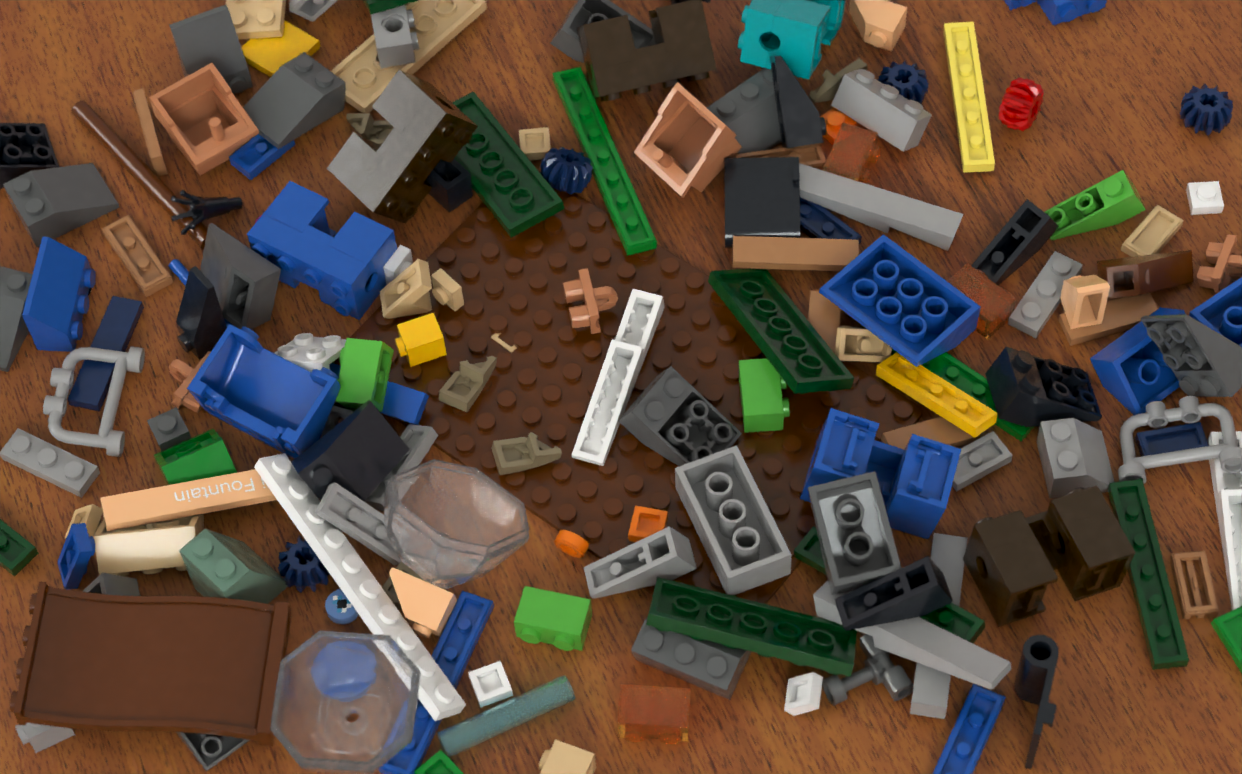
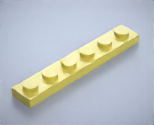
[943,22,995,173]

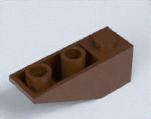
[1097,250,1194,299]

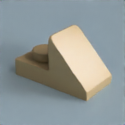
[379,259,432,319]
[835,326,892,362]

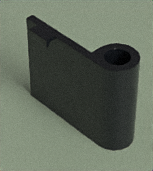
[725,157,800,248]
[1014,635,1059,770]

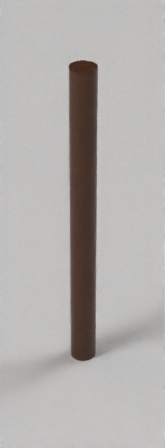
[72,101,208,250]

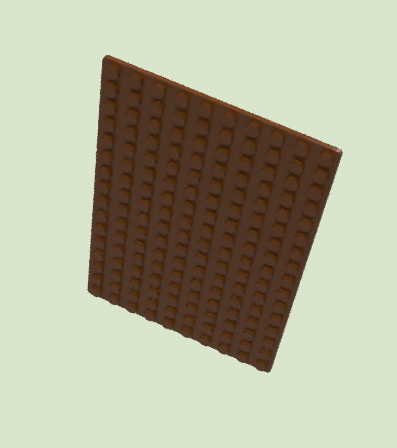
[332,170,923,604]

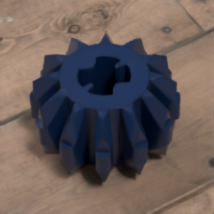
[877,60,928,104]
[1180,83,1233,136]
[540,147,593,194]
[278,535,330,593]

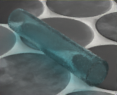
[437,675,576,758]

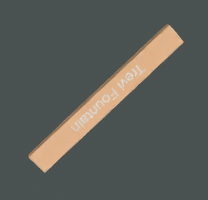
[100,469,314,532]

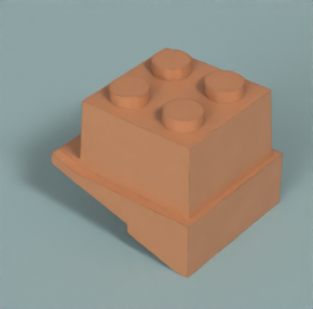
[149,63,259,176]
[634,82,742,198]

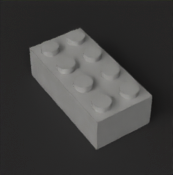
[675,445,792,596]

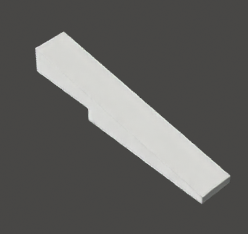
[572,289,665,466]
[1207,431,1242,610]

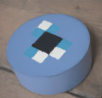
[325,589,359,624]

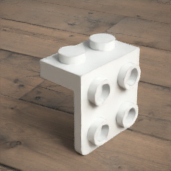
[274,333,346,372]

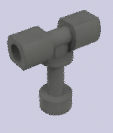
[822,634,913,706]

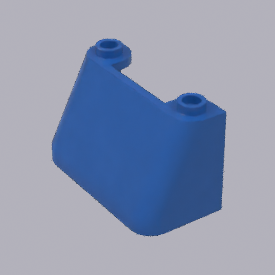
[187,324,341,459]

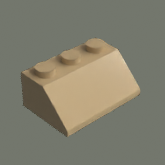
[93,514,204,576]

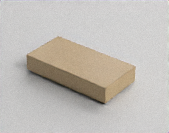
[1121,205,1184,257]

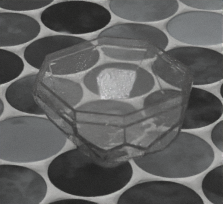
[384,459,529,589]
[270,631,421,774]

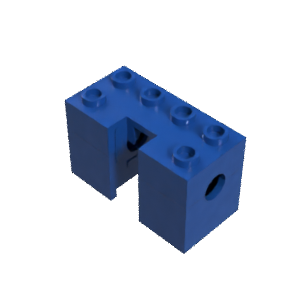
[247,181,397,320]
[800,408,961,539]

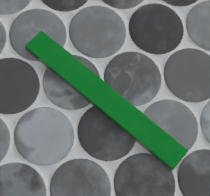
[553,67,657,256]

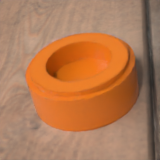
[554,530,589,558]

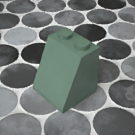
[179,528,288,604]

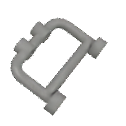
[43,346,145,457]
[1118,396,1242,484]

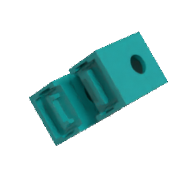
[738,0,846,80]

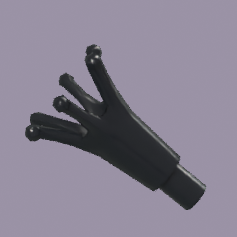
[171,190,243,235]

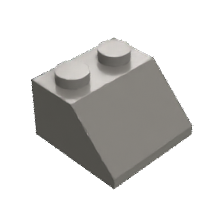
[1036,418,1114,499]

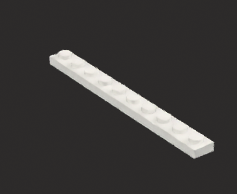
[254,453,466,721]

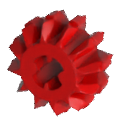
[999,77,1044,131]

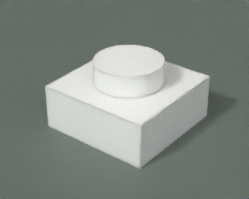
[1186,181,1224,215]
[383,245,413,285]
[468,661,513,708]
[784,672,823,716]

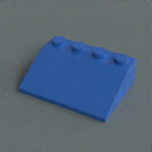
[819,234,981,367]

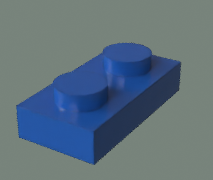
[229,134,296,180]
[57,523,95,589]

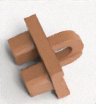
[1197,234,1242,294]
[563,268,618,334]
[169,351,211,413]

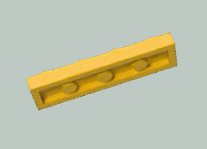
[876,352,998,438]

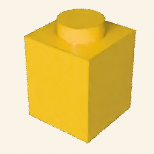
[394,313,447,367]

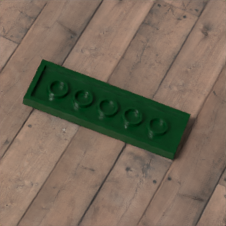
[452,91,564,238]
[708,269,854,394]
[646,577,857,676]

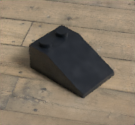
[291,399,410,501]

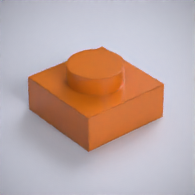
[820,107,857,146]
[628,505,668,542]

